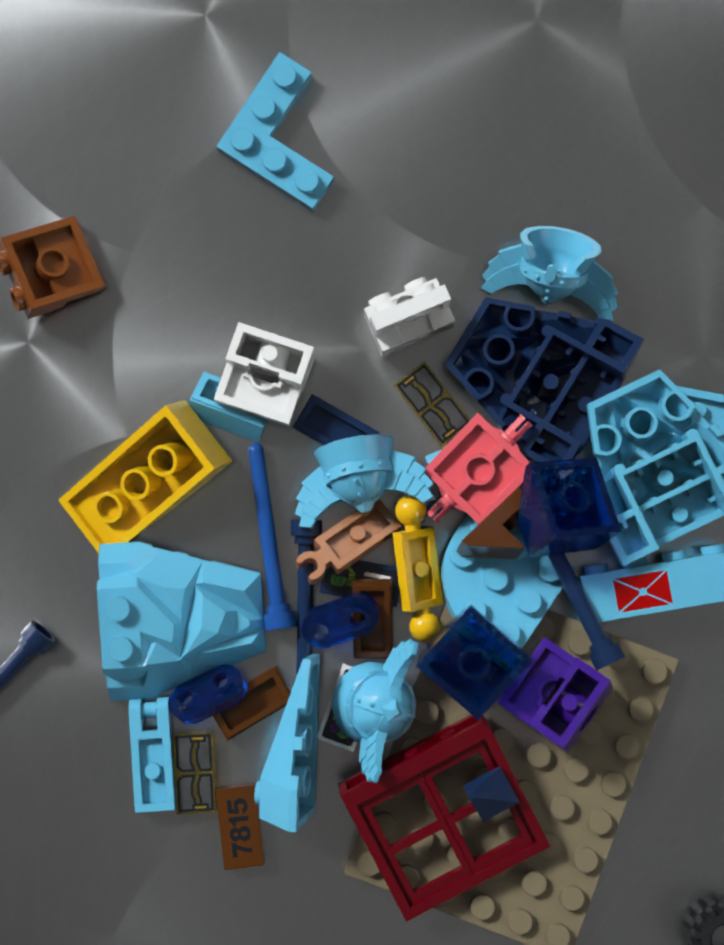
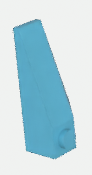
[254,654,320,832]

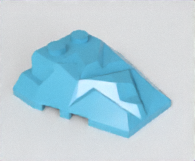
[586,369,724,566]
[97,541,266,701]

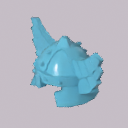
[481,226,618,320]
[295,434,434,528]
[332,639,418,783]

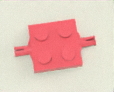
[425,412,536,524]

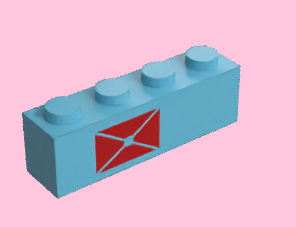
[576,544,724,622]

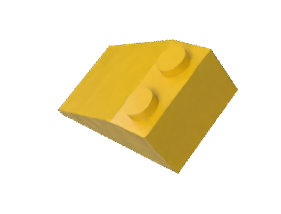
[58,400,233,553]

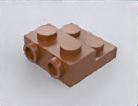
[0,216,105,319]

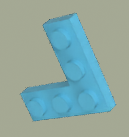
[216,52,334,212]

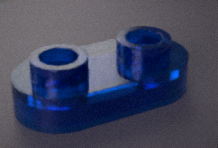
[301,593,380,649]
[169,664,247,725]

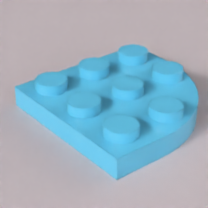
[441,515,576,664]

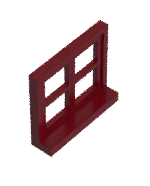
[338,710,551,922]

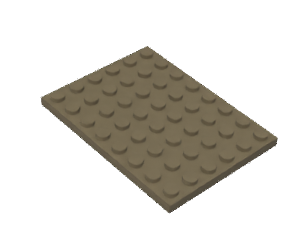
[344,601,679,945]

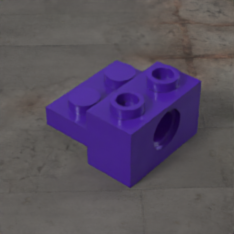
[497,637,613,754]

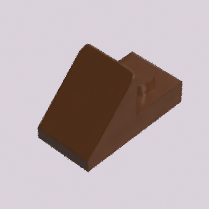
[456,487,527,559]

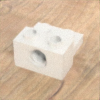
[364,277,455,357]
[214,322,316,427]

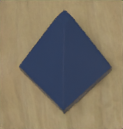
[463,766,519,822]

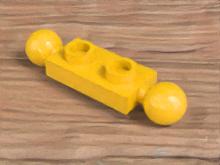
[392,494,443,642]

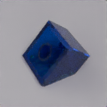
[517,457,622,558]
[416,604,533,720]

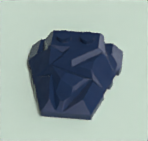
[445,297,644,476]

